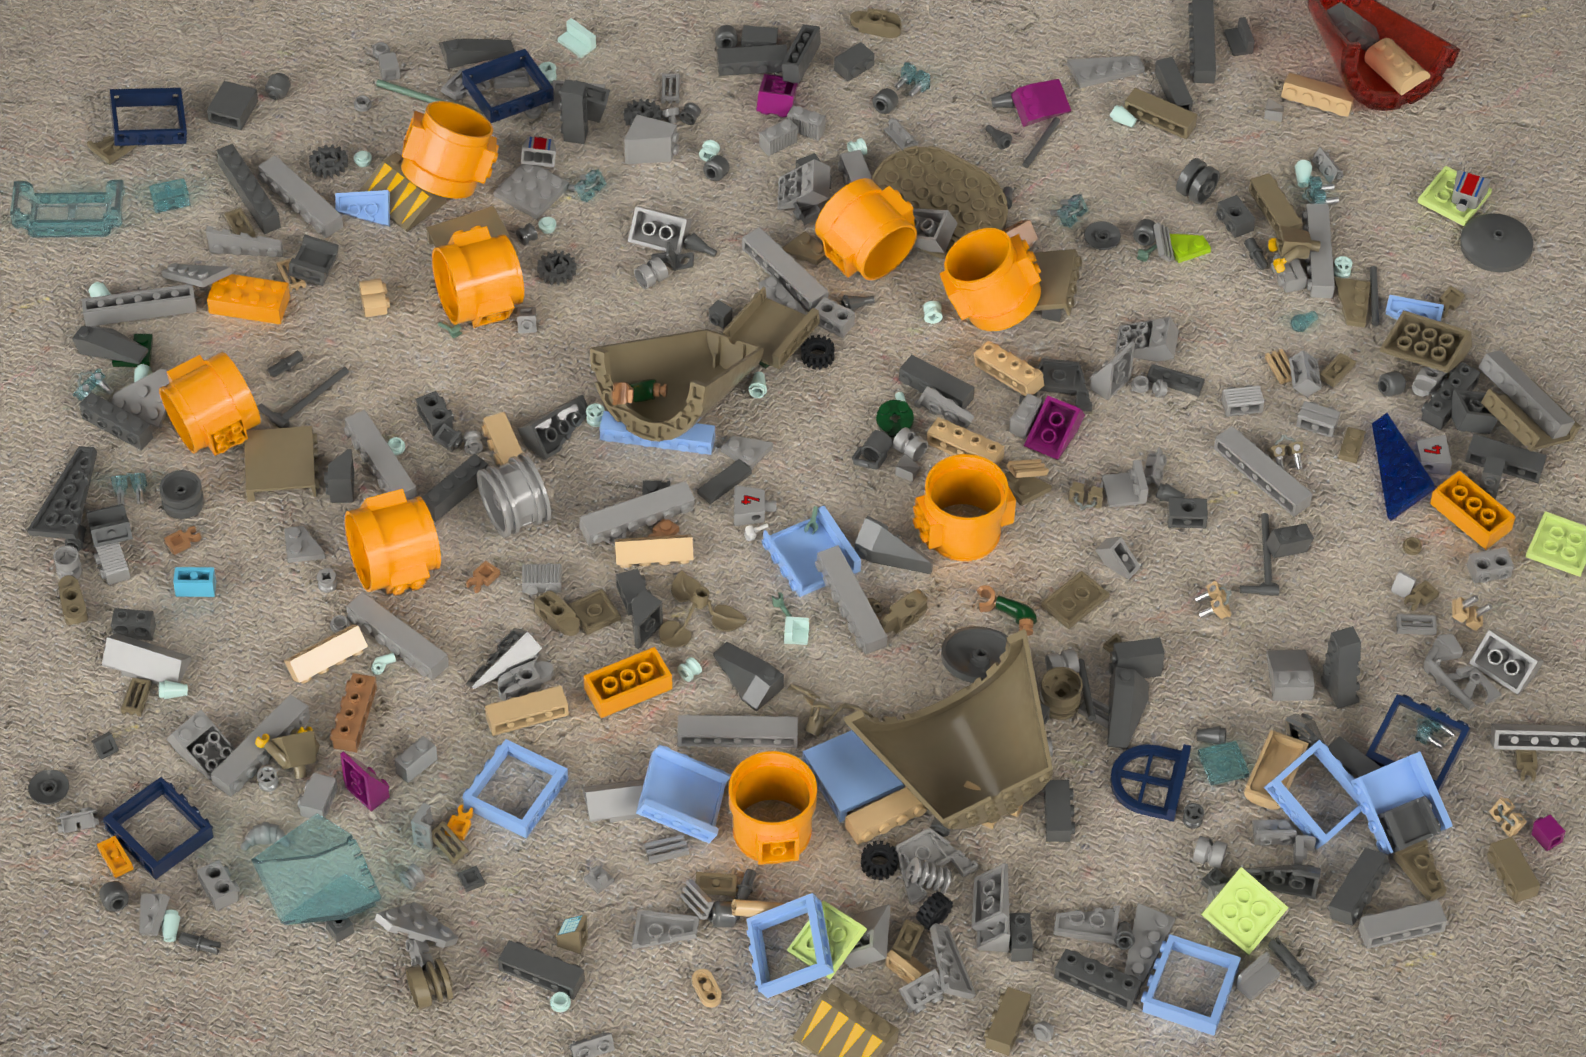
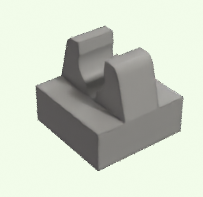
[584,865,613,894]

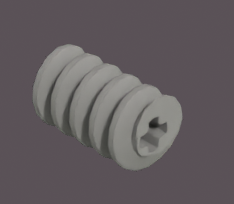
[906,857,952,894]

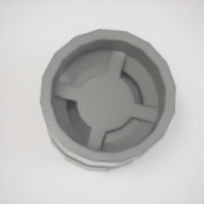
[634,257,668,289]
[892,427,928,462]
[53,546,82,579]
[1045,648,1080,673]
[1193,836,1228,869]

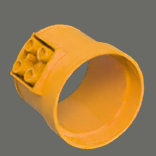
[401,101,499,199]
[815,178,917,280]
[432,226,524,328]
[939,228,1042,331]
[159,352,261,456]
[912,454,1016,561]
[345,489,441,596]
[729,751,817,865]

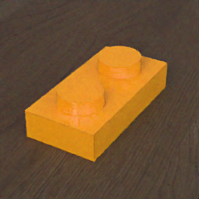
[97,836,134,878]

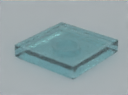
[1198,741,1249,785]

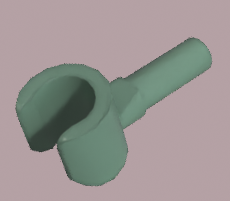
[1137,244,1157,262]
[438,322,462,338]
[804,506,818,535]
[772,592,792,617]

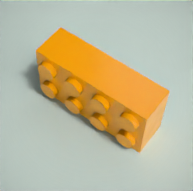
[207,274,290,324]
[1430,470,1516,550]
[583,647,672,718]

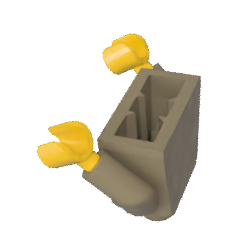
[1268,225,1321,273]
[255,726,320,779]

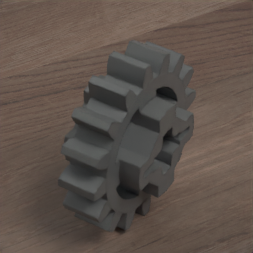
[624,98,662,127]
[309,144,348,178]
[537,250,577,286]

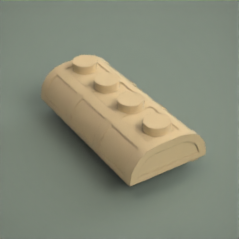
[1364,38,1431,96]
[1244,730,1309,810]

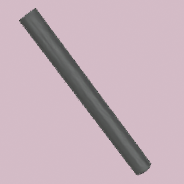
[1022,117,1060,168]
[1370,266,1379,326]
[1078,659,1096,721]

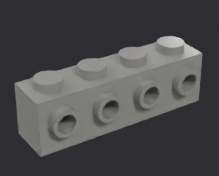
[1358,900,1447,949]

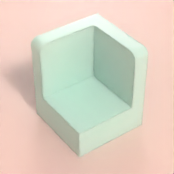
[784,616,809,645]

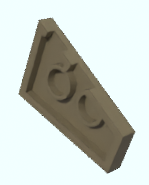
[1334,277,1371,328]
[1393,839,1447,901]

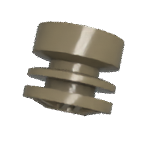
[1039,667,1083,720]
[405,957,453,1010]

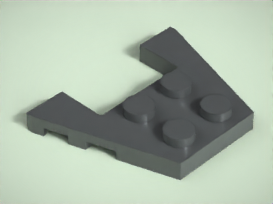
[1019,358,1092,412]

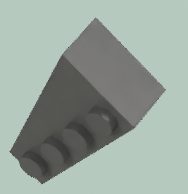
[1321,626,1361,709]

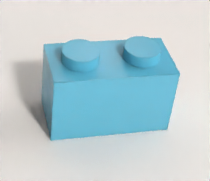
[173,567,217,597]

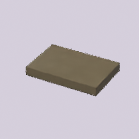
[1041,571,1110,629]

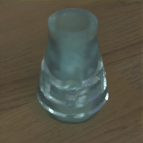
[1291,311,1318,332]

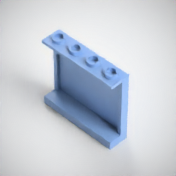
[762,506,861,597]
[802,730,905,822]
[636,745,731,843]
[1351,752,1453,854]

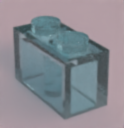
[149,178,191,213]

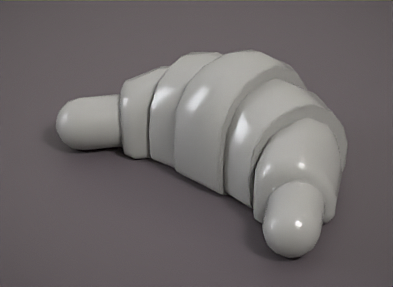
[240,822,291,851]

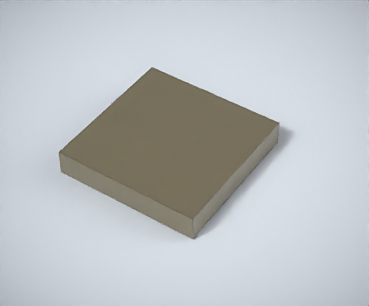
[568,589,621,635]

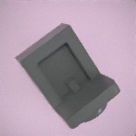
[793,202,821,226]
[433,423,463,452]

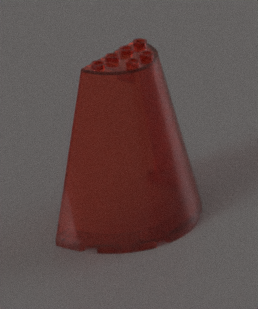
[1308,0,1461,111]

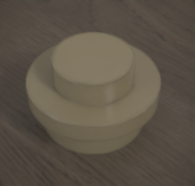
[1402,537,1422,555]

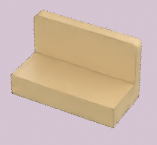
[885,950,931,984]

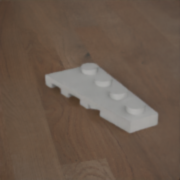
[161,263,233,287]
[1124,903,1176,986]
[930,923,976,1000]

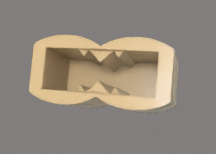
[359,278,390,317]

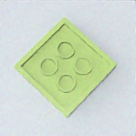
[1418,166,1492,226]
[1526,511,1586,577]
[1201,867,1288,955]
[787,900,867,980]

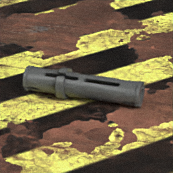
[1268,937,1317,991]

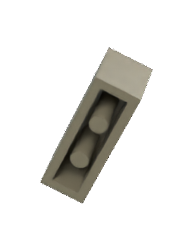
[1487,837,1540,903]
[983,987,1031,1056]

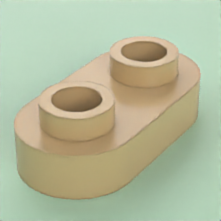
[692,969,722,1008]

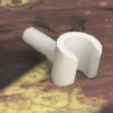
[744,523,768,541]

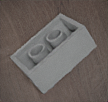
[628,206,692,255]
[1469,630,1544,695]

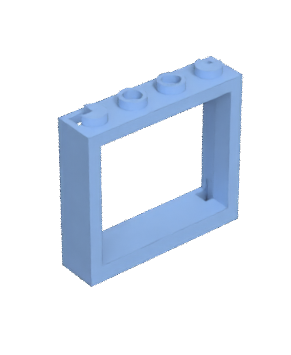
[462,739,568,838]
[1264,740,1361,849]
[746,893,834,998]
[1141,934,1241,1036]

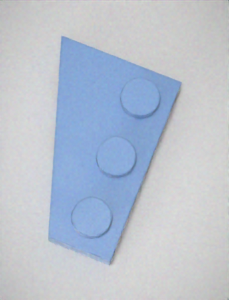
[335,190,390,227]
[1386,295,1444,322]

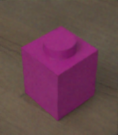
[1531,814,1566,852]

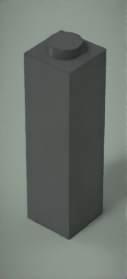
[1155,57,1193,111]

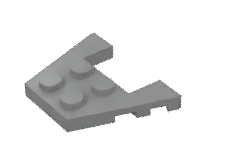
[895,827,979,906]

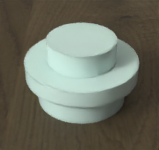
[354,151,372,167]
[538,217,556,234]
[387,437,405,455]
[550,992,571,1012]

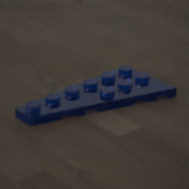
[1372,413,1437,521]

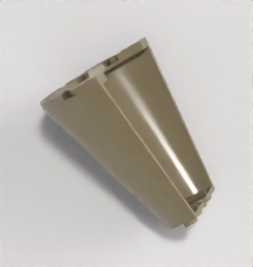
[590,329,764,442]

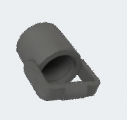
[852,430,893,470]

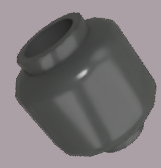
[715,25,738,49]
[265,73,291,100]
[873,88,898,114]
[703,155,730,181]
[1133,219,1156,246]
[1378,371,1406,397]
[99,881,129,912]
[708,901,740,928]

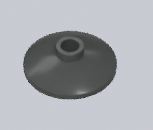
[1084,221,1121,250]
[28,770,69,805]

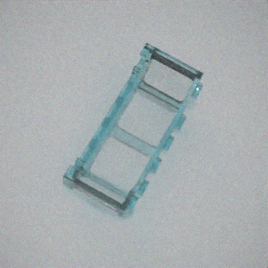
[10,180,125,238]

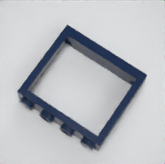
[462,49,554,123]
[110,88,187,146]
[1366,694,1470,794]
[103,777,214,880]

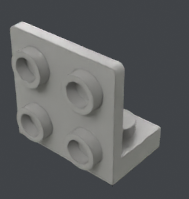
[1102,460,1148,507]

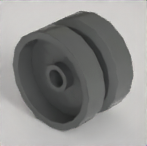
[1176,158,1220,204]
[159,470,204,519]

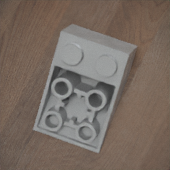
[777,159,831,210]
[1115,317,1179,362]
[166,710,235,780]
[844,904,890,968]

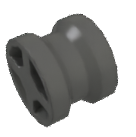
[679,103,701,125]
[516,223,538,246]
[1183,803,1204,829]

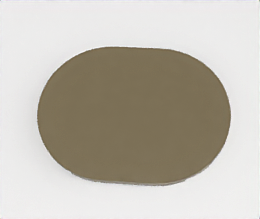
[871,146,1008,259]

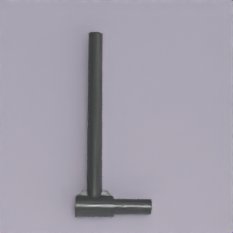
[257,367,349,428]
[1240,513,1279,596]

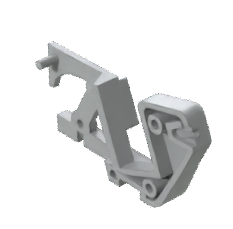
[1423,634,1502,710]

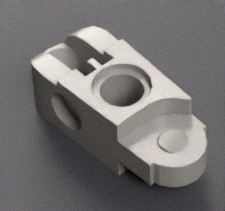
[1412,366,1448,396]
[498,659,553,701]

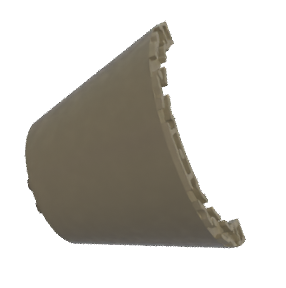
[843,629,1053,829]

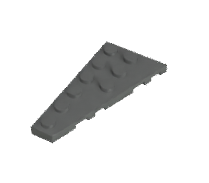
[27,446,97,540]

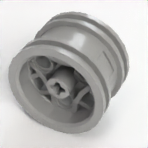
[477,453,551,538]

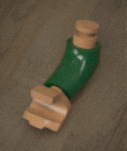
[611,379,668,405]
[977,585,1037,636]

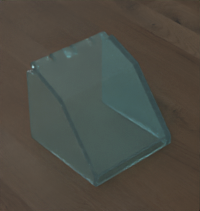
[251,813,382,925]

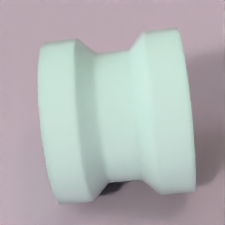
[539,62,557,84]
[847,138,867,156]
[699,140,720,162]
[1333,256,1353,278]
[923,301,942,324]
[586,403,605,427]
[677,657,702,682]

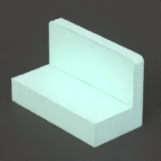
[558,18,596,58]

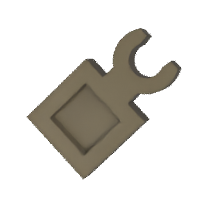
[1438,285,1465,318]
[1404,580,1439,611]
[1515,750,1538,782]

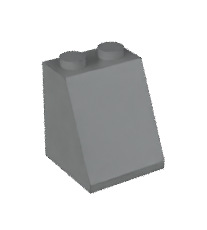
[624,115,679,164]

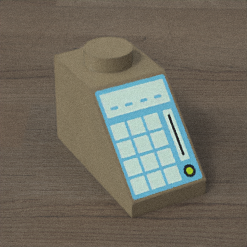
[555,915,588,954]

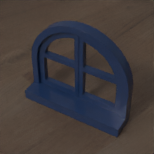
[1110,744,1191,822]

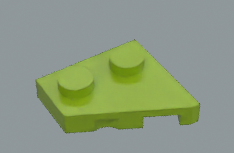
[1170,234,1211,263]

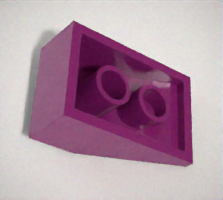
[756,74,798,117]
[1011,79,1071,127]
[1024,395,1085,460]
[340,751,390,812]

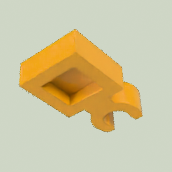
[444,805,473,841]

